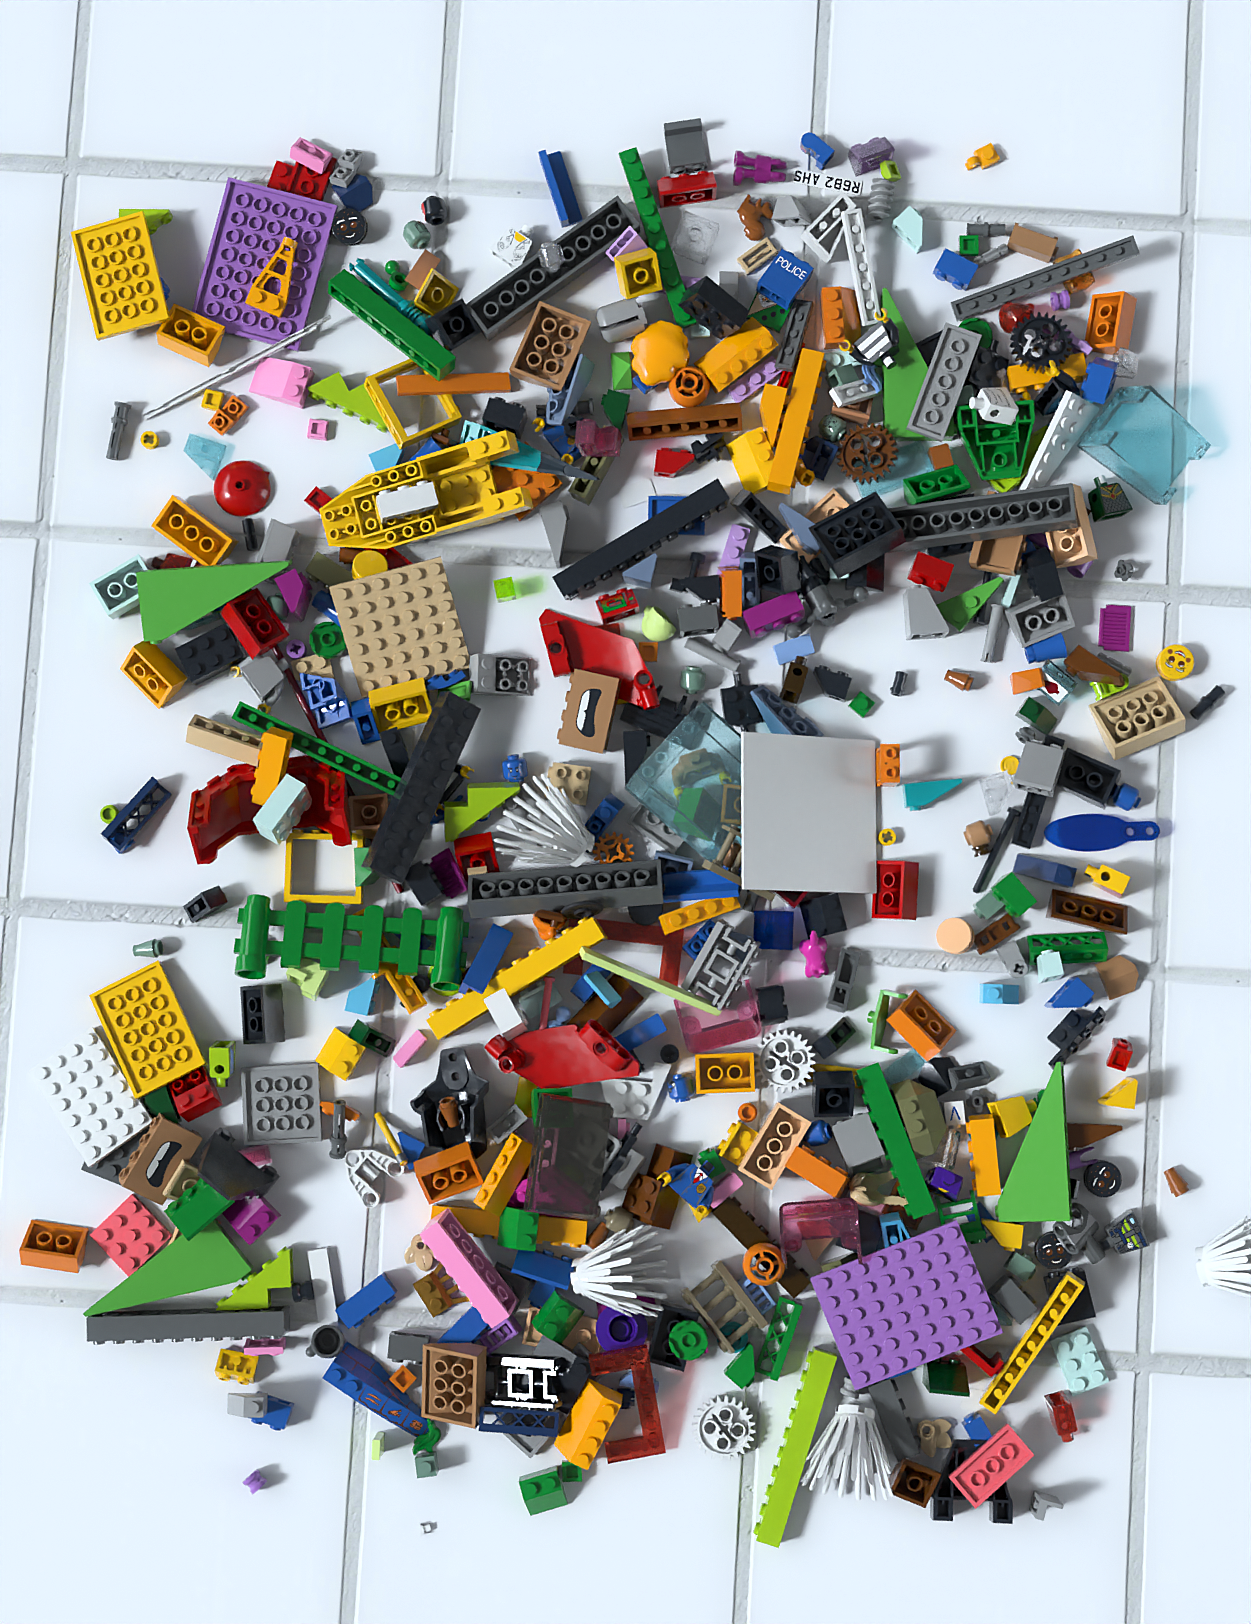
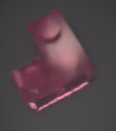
[575,419,622,457]

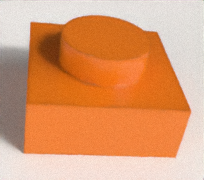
[638,642,658,662]
[389,1364,417,1393]

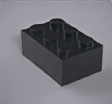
[678,276,750,340]
[175,623,246,685]

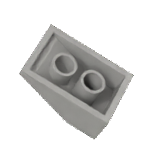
[539,500,570,568]

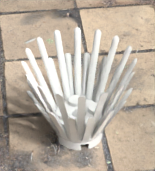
[494,774,595,867]
[1195,1216,1251,1299]
[571,1224,669,1317]
[801,1405,893,1501]

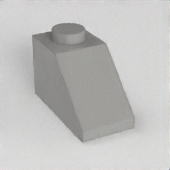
[772,195,812,227]
[719,271,738,301]
[712,619,742,653]
[227,1393,268,1418]

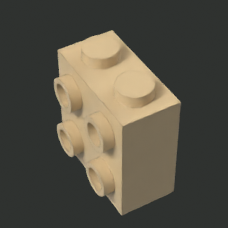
[545,762,592,807]

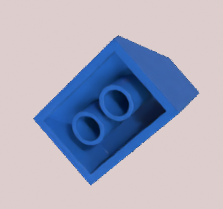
[511,1249,575,1290]

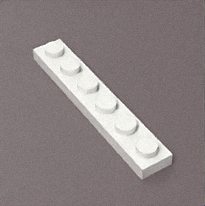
[841,208,881,326]

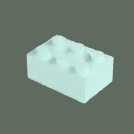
[89,554,150,620]
[253,774,312,845]

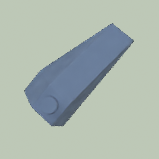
[546,354,595,426]
[750,685,824,737]

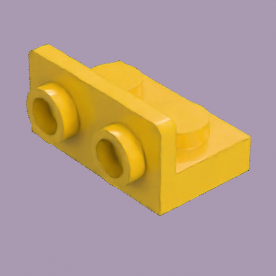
[717,1121,758,1166]
[215,1348,259,1385]

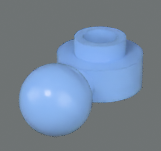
[547,1006,571,1028]

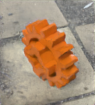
[593,832,634,864]

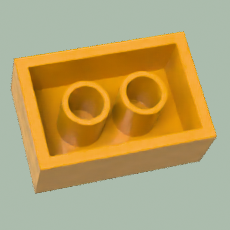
[695,1052,755,1094]

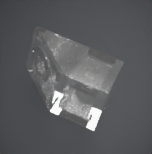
[1109,347,1139,379]

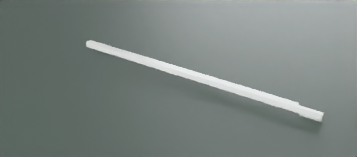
[142,315,331,420]

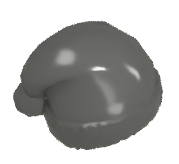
[306,1325,344,1359]

